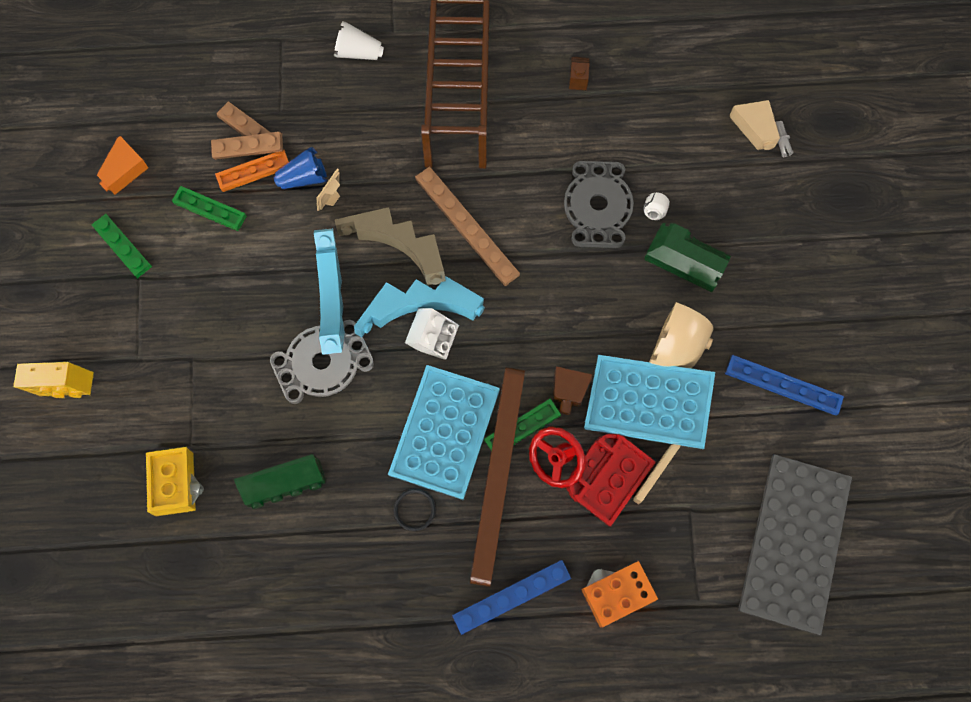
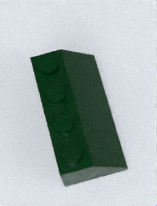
[234,454,326,509]

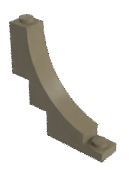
[335,207,446,285]

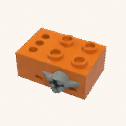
[581,561,658,627]

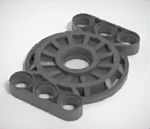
[564,161,634,248]

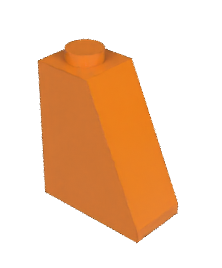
[97,136,149,195]

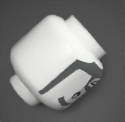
[643,192,670,220]

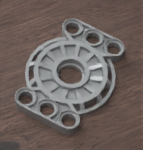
[270,320,374,404]

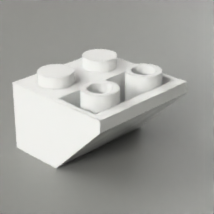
[405,308,459,359]

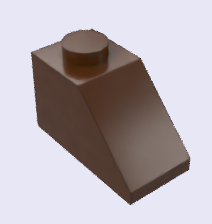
[569,57,590,90]

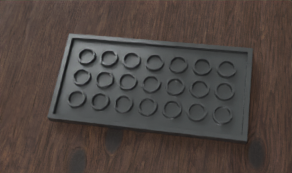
[738,454,852,635]

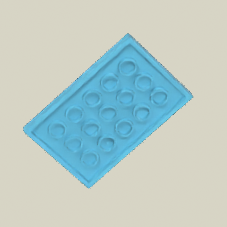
[584,355,715,449]
[388,365,500,500]

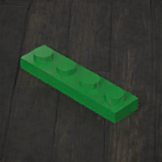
[172,186,247,231]
[91,214,152,279]
[484,399,561,451]

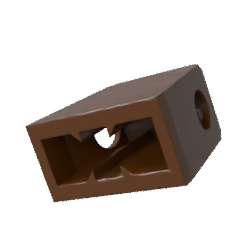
[553,366,592,415]

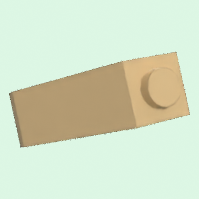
[730,100,780,150]

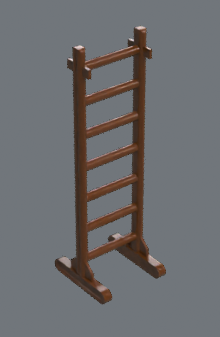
[421,0,490,169]

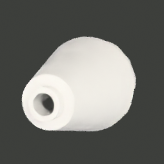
[334,21,384,60]

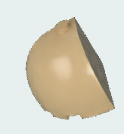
[649,302,713,368]

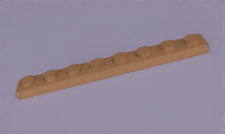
[415,166,520,286]

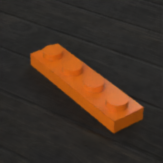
[215,149,289,192]

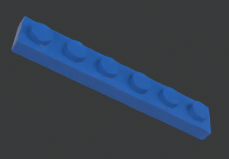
[725,355,844,416]
[452,560,571,635]

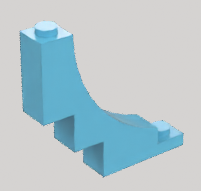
[314,228,345,355]
[354,276,485,338]

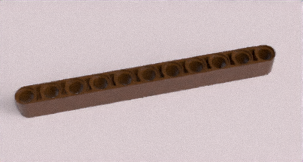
[470,367,525,587]

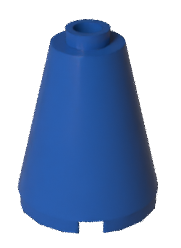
[274,147,327,189]

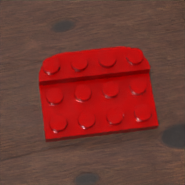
[566,434,655,526]

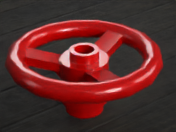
[529,427,585,488]

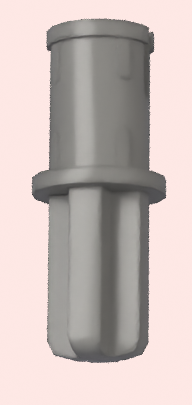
[775,121,794,157]

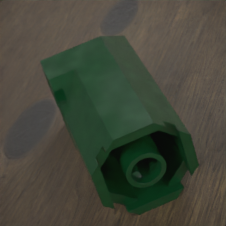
[644,223,731,292]

